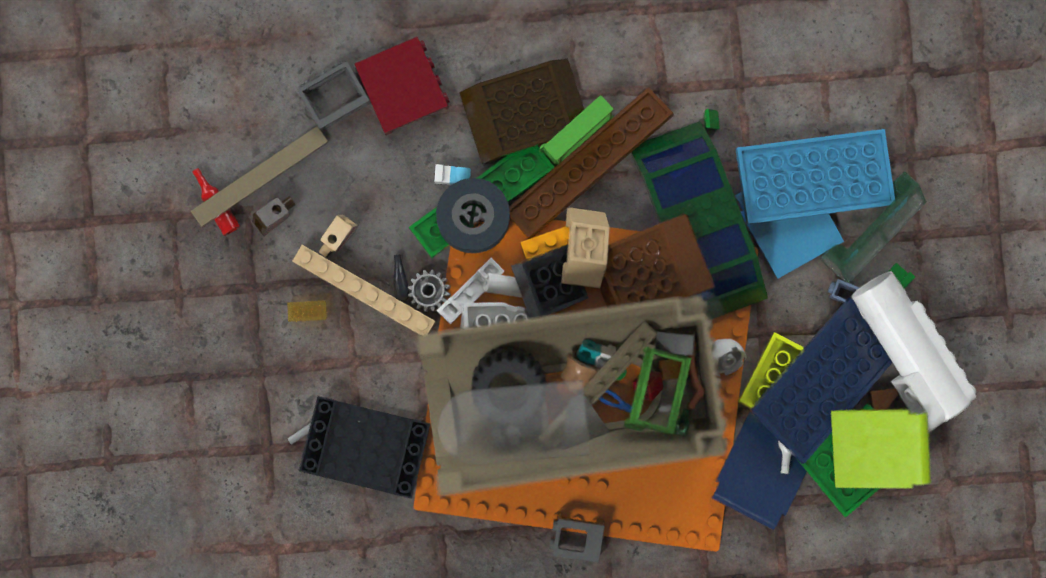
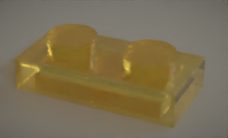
[287,301,327,322]

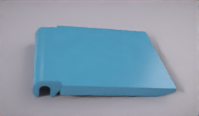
[734,191,844,279]

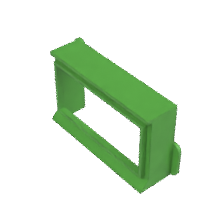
[539,95,614,166]
[624,346,691,435]

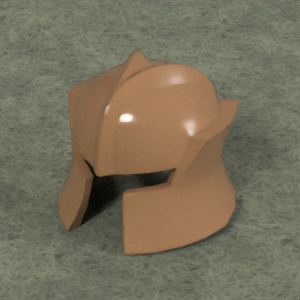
[560,353,601,393]

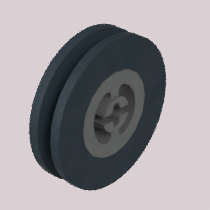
[436,178,510,253]

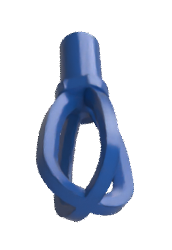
[599,389,632,413]

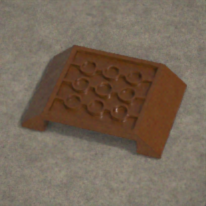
[600,214,715,308]

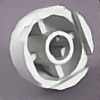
[712,339,747,376]

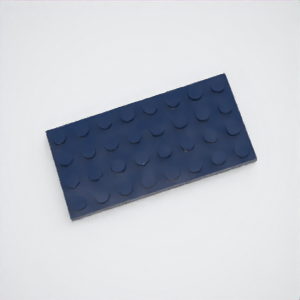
[750,298,893,464]

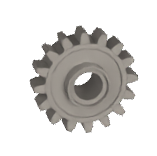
[408,270,451,312]

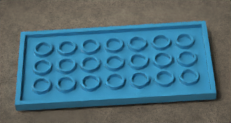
[735,129,896,225]

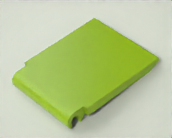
[831,410,931,488]

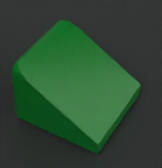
[704,109,720,131]

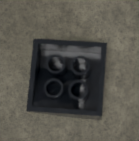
[511,244,588,319]

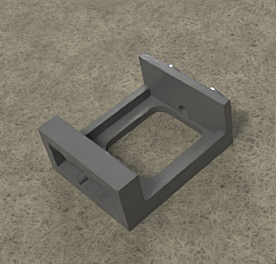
[550,513,605,563]

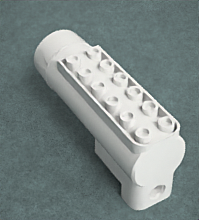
[851,271,976,433]

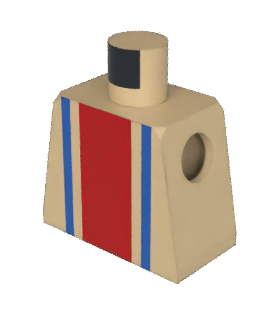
[319,215,358,258]

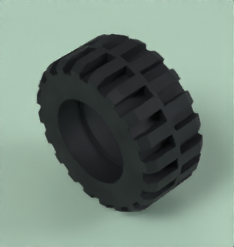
[471,346,546,425]

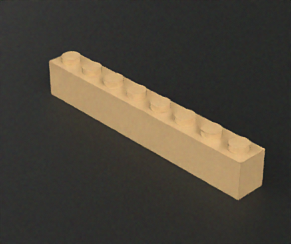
[293,245,436,335]

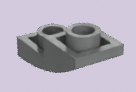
[655,331,694,355]

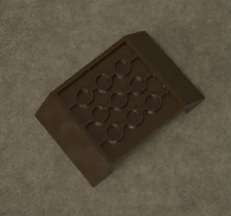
[459,58,584,165]

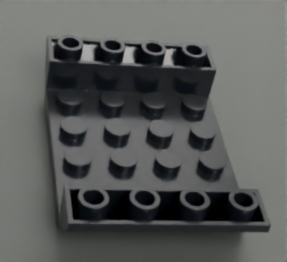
[299,396,430,499]

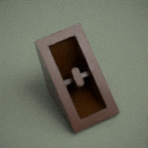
[868,388,899,410]

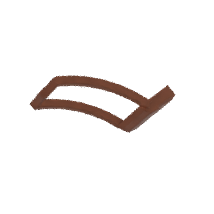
[686,341,705,410]

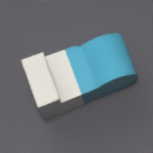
[434,164,471,184]

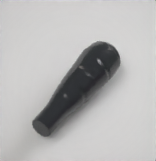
[393,255,409,301]

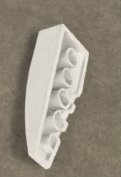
[460,302,555,329]

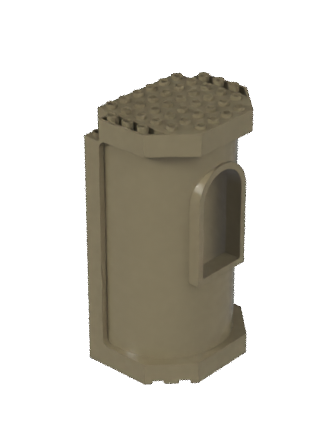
[417,296,728,496]

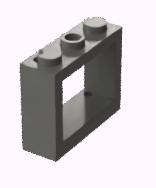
[297,61,371,132]

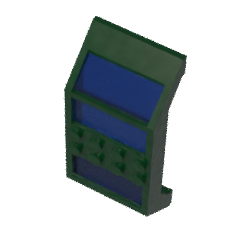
[631,121,768,320]

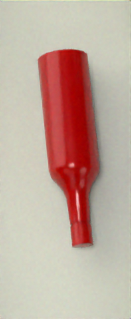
[192,168,240,236]

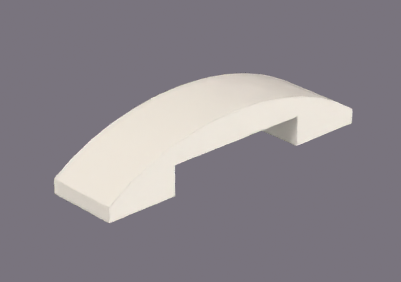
[437,258,504,324]

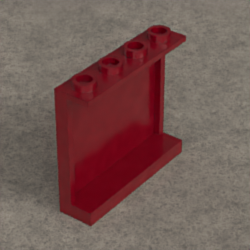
[354,37,450,136]

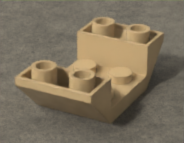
[562,207,609,288]

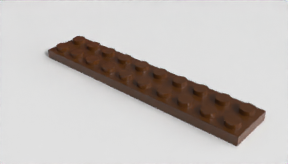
[509,87,674,239]

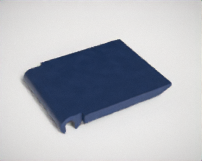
[711,412,806,530]

